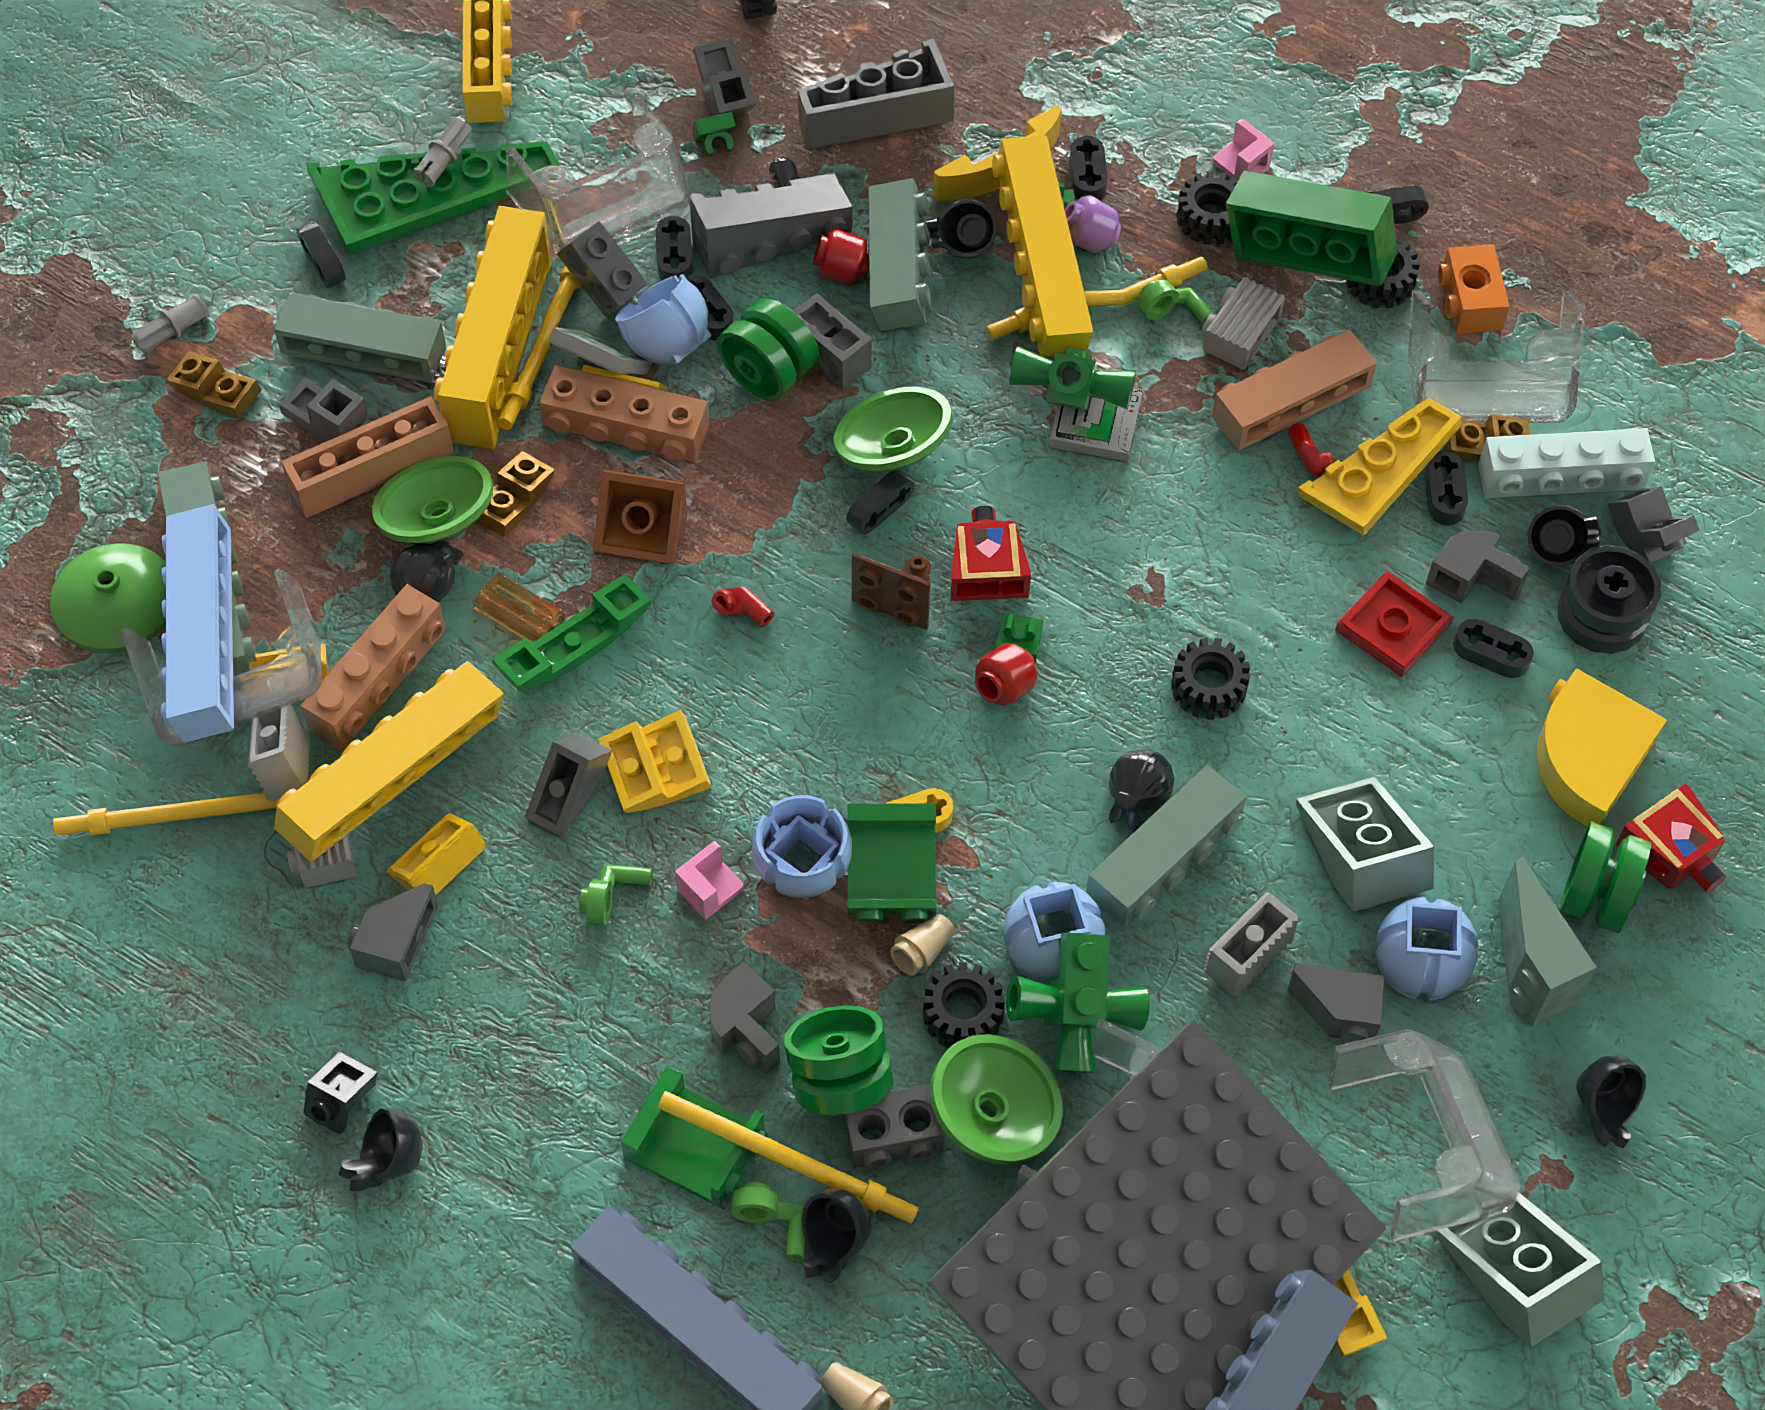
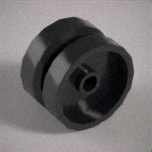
[1557,545,1661,654]

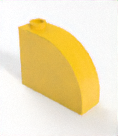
[1536,668,1667,827]

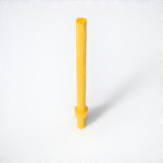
[53,793,279,836]
[657,1091,918,1224]

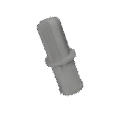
[412,118,472,187]
[131,294,209,352]

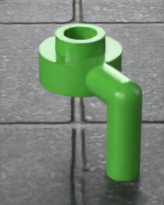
[1138,280,1214,325]
[579,864,653,925]
[731,1182,806,1262]

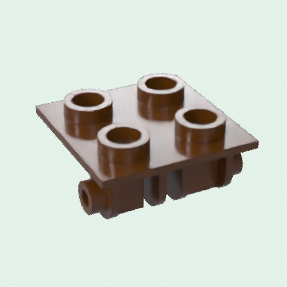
[852,552,931,630]

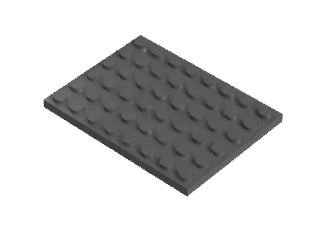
[926,1020,1387,1410]

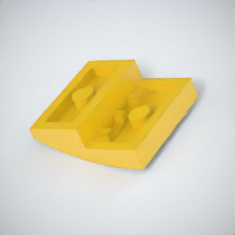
[598,710,712,813]

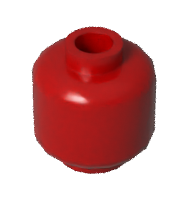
[813,229,870,286]
[975,643,1038,706]

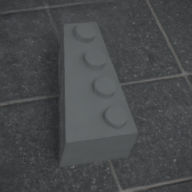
[797,38,954,149]
[689,174,852,279]

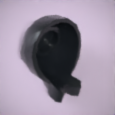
[926,199,998,259]
[1527,505,1601,567]
[390,539,464,602]
[1109,748,1175,832]
[1576,1056,1646,1149]
[339,1109,423,1192]
[802,1187,872,1284]

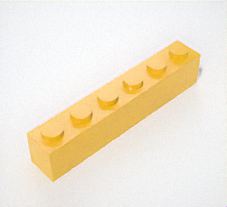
[992,135,1094,357]
[274,661,504,863]

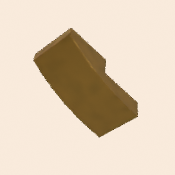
[166,352,262,419]
[1444,414,1531,461]
[476,451,555,537]

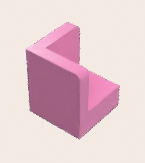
[1213,119,1275,180]
[675,841,744,920]

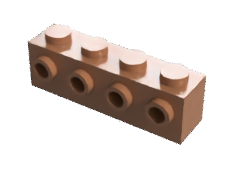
[1212,329,1377,451]
[539,365,710,462]
[281,396,454,518]
[300,584,446,751]

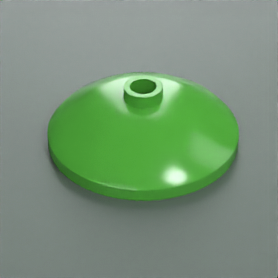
[834,387,953,472]
[372,456,494,544]
[50,543,166,653]
[930,1035,1063,1165]

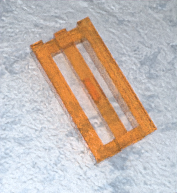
[472,572,565,643]

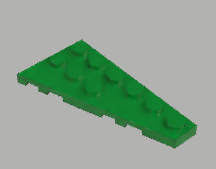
[306,141,563,255]

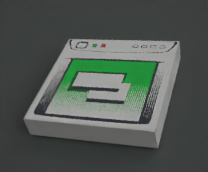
[549,328,652,375]
[1049,388,1143,462]

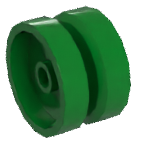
[717,297,819,401]
[1559,822,1651,934]
[784,1005,893,1115]

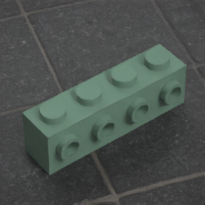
[869,178,931,331]
[274,292,446,383]
[1086,765,1246,928]

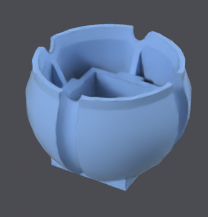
[615,275,712,365]
[752,795,852,900]
[1004,882,1106,985]
[1376,897,1478,1001]

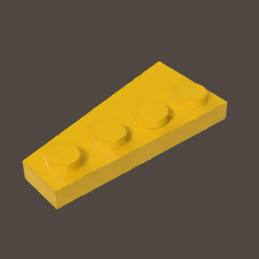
[1298,397,1462,536]

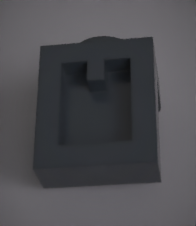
[303,1052,377,1134]

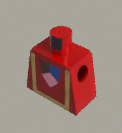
[950,506,1031,601]
[1615,783,1726,893]

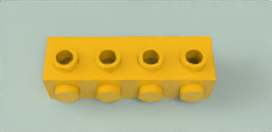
[463,0,512,123]

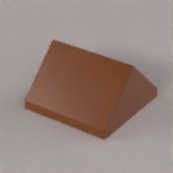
[593,470,687,564]

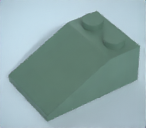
[1296,777,1434,912]
[1498,858,1597,1026]
[1434,1183,1604,1347]

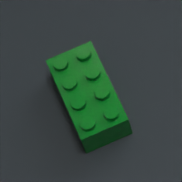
[1226,171,1398,286]

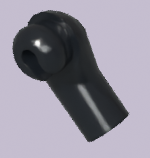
[769,157,800,188]

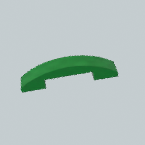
[492,574,651,691]

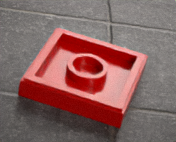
[1335,571,1454,678]

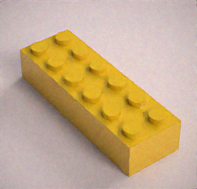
[434,206,552,450]

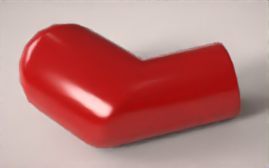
[1288,423,1334,476]
[711,587,775,627]

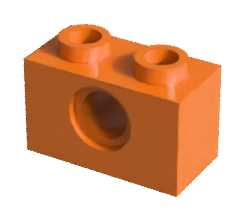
[1438,244,1510,334]

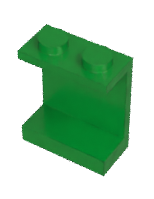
[848,803,937,923]
[621,1066,768,1208]

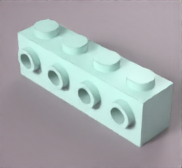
[1478,428,1655,498]

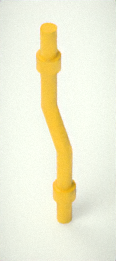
[986,256,1208,341]
[497,266,581,430]

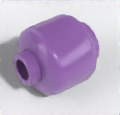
[1065,195,1121,254]

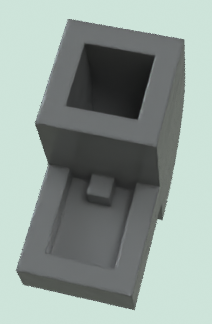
[693,38,756,116]
[279,378,367,445]
[1607,486,1700,563]
[1426,530,1530,604]
[709,961,780,1073]

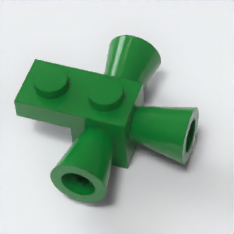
[1009,346,1136,411]
[1006,932,1150,1073]

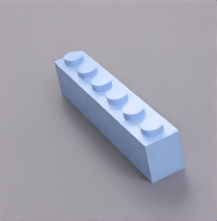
[161,504,234,743]

